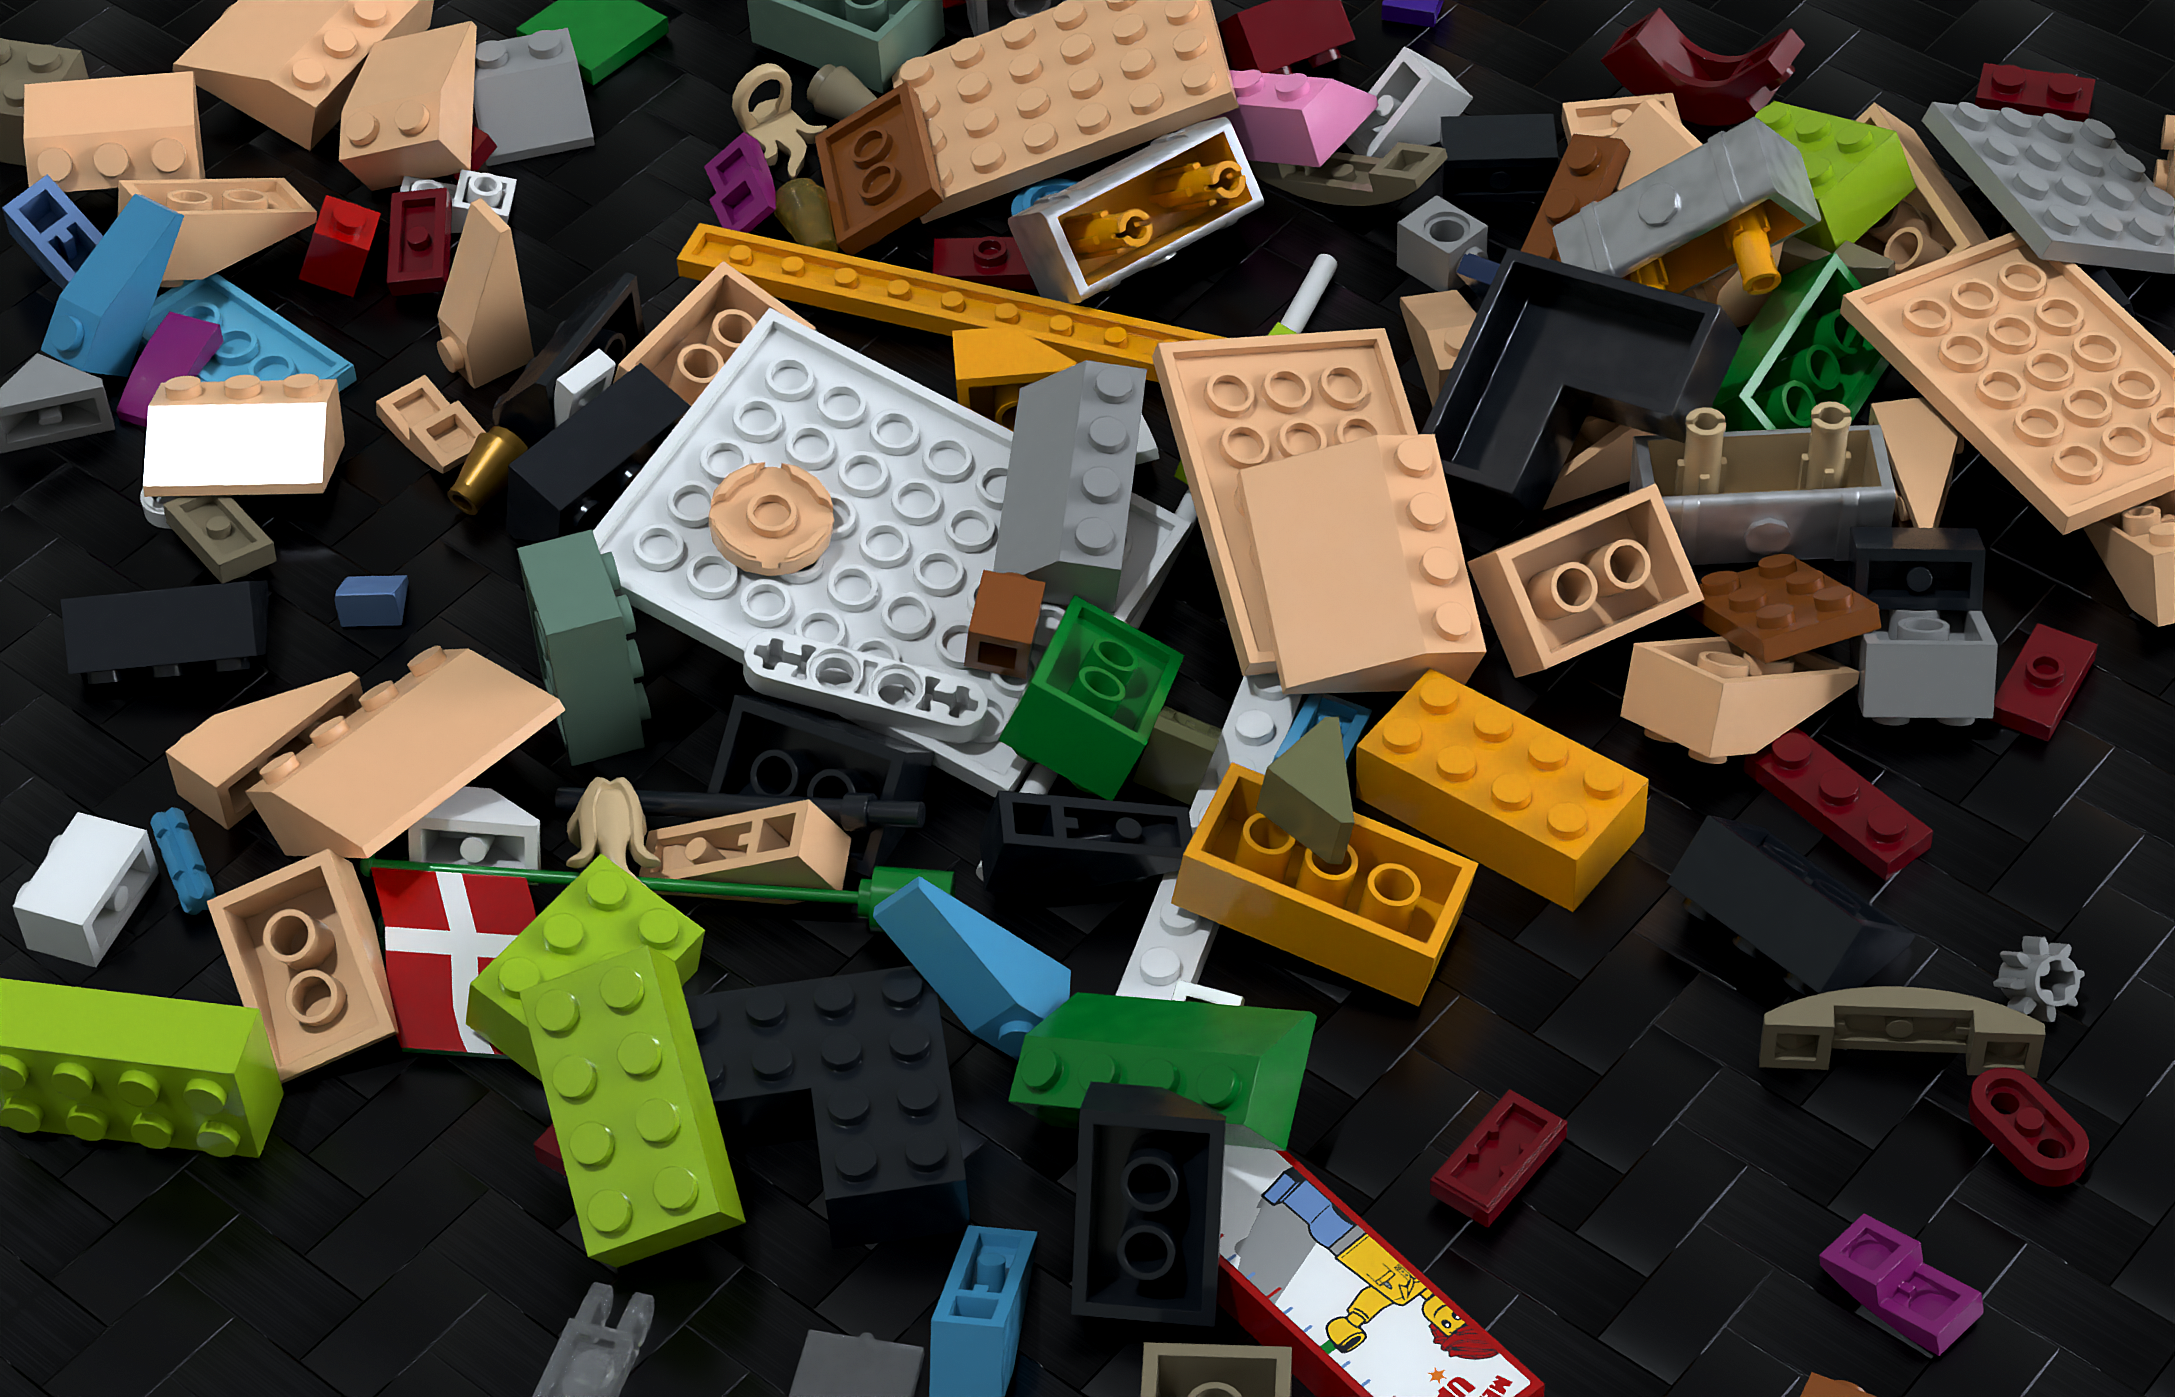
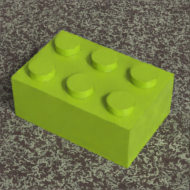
[1755,101,1916,253]
[465,854,705,1081]

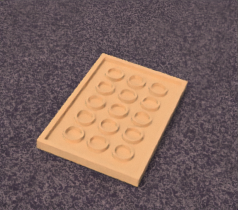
[892,0,1239,224]
[1840,231,2175,535]
[1152,328,1418,676]

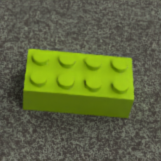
[519,945,746,1268]
[0,978,284,1158]

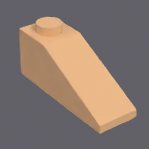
[437,198,534,389]
[1400,290,1477,407]
[1868,397,1964,528]
[165,672,363,830]
[639,799,852,905]

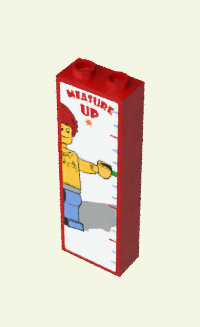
[1217,1145,1545,1397]

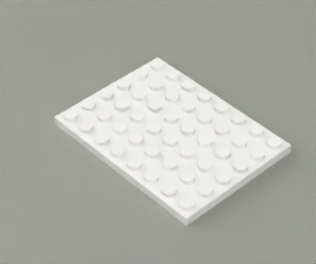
[593,307,1192,798]

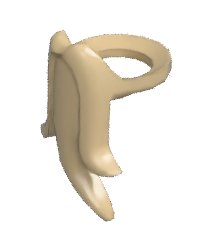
[732,63,827,180]
[566,777,661,888]

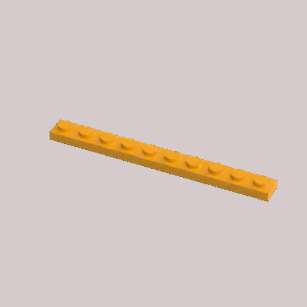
[677,223,1226,382]

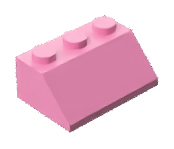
[1177,69,1379,167]

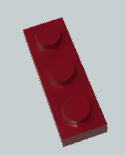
[1743,726,1933,881]

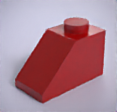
[299,195,381,297]

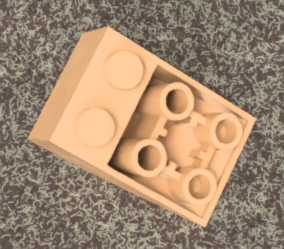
[2083,490,2175,627]

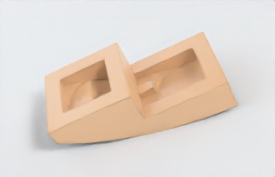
[376,375,486,474]

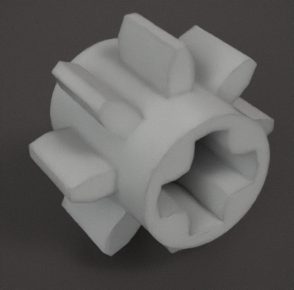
[1993,936,2085,1022]

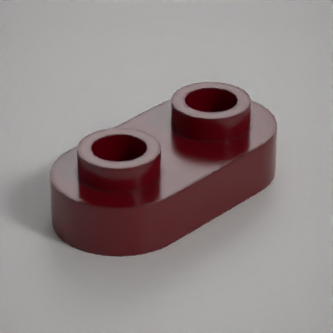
[1968,1067,2089,1187]

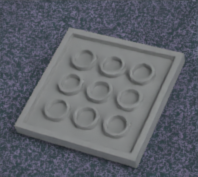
[1921,102,2175,274]

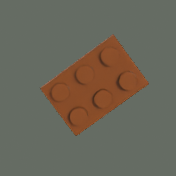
[815,81,944,256]
[1684,554,1881,664]

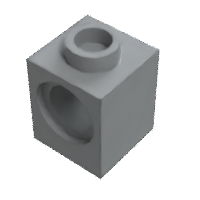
[1397,195,1488,292]

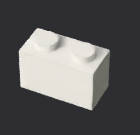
[13,812,159,967]

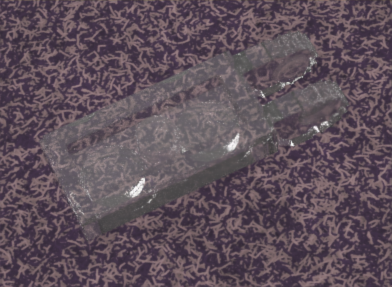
[532,1282,655,1397]

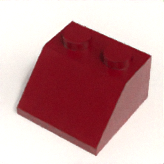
[1217,0,1355,75]

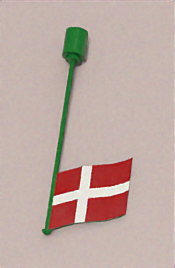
[359,854,956,1060]

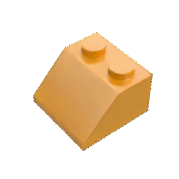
[952,326,1076,432]

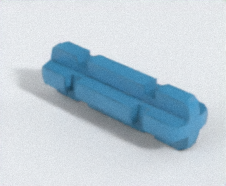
[150,807,216,915]

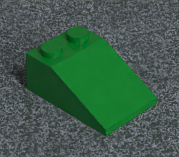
[998,595,1185,801]

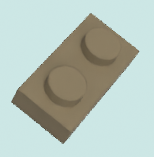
[163,495,277,584]

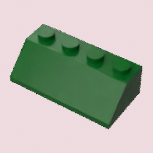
[1711,252,1890,432]
[1008,992,1317,1151]

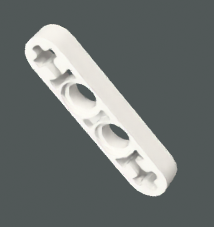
[743,630,988,743]

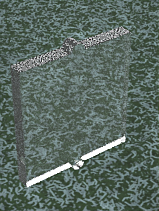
[789,1330,925,1397]

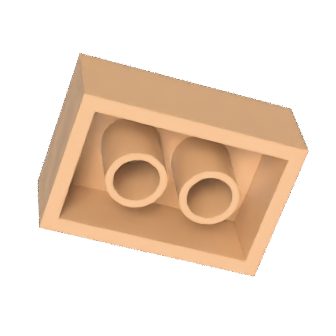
[1467,483,1704,678]

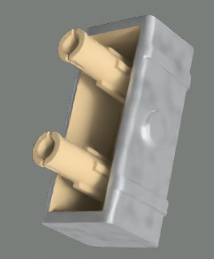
[1629,401,1895,568]

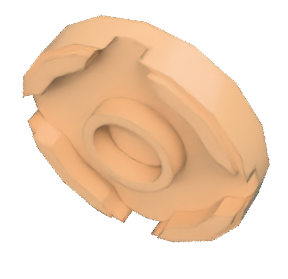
[708,462,834,576]

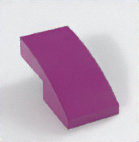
[704,132,776,233]
[117,312,224,427]
[1819,1214,1984,1356]

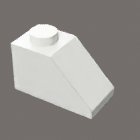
[1344,46,1473,158]
[408,786,541,885]

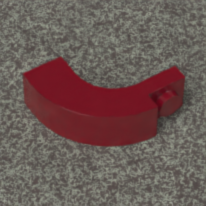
[1600,7,1805,126]

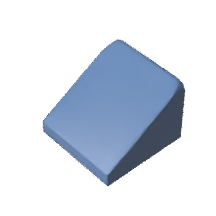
[334,575,409,627]

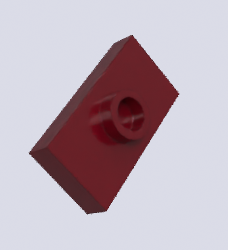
[933,236,1037,290]
[1988,623,2098,742]
[1430,1089,1567,1228]

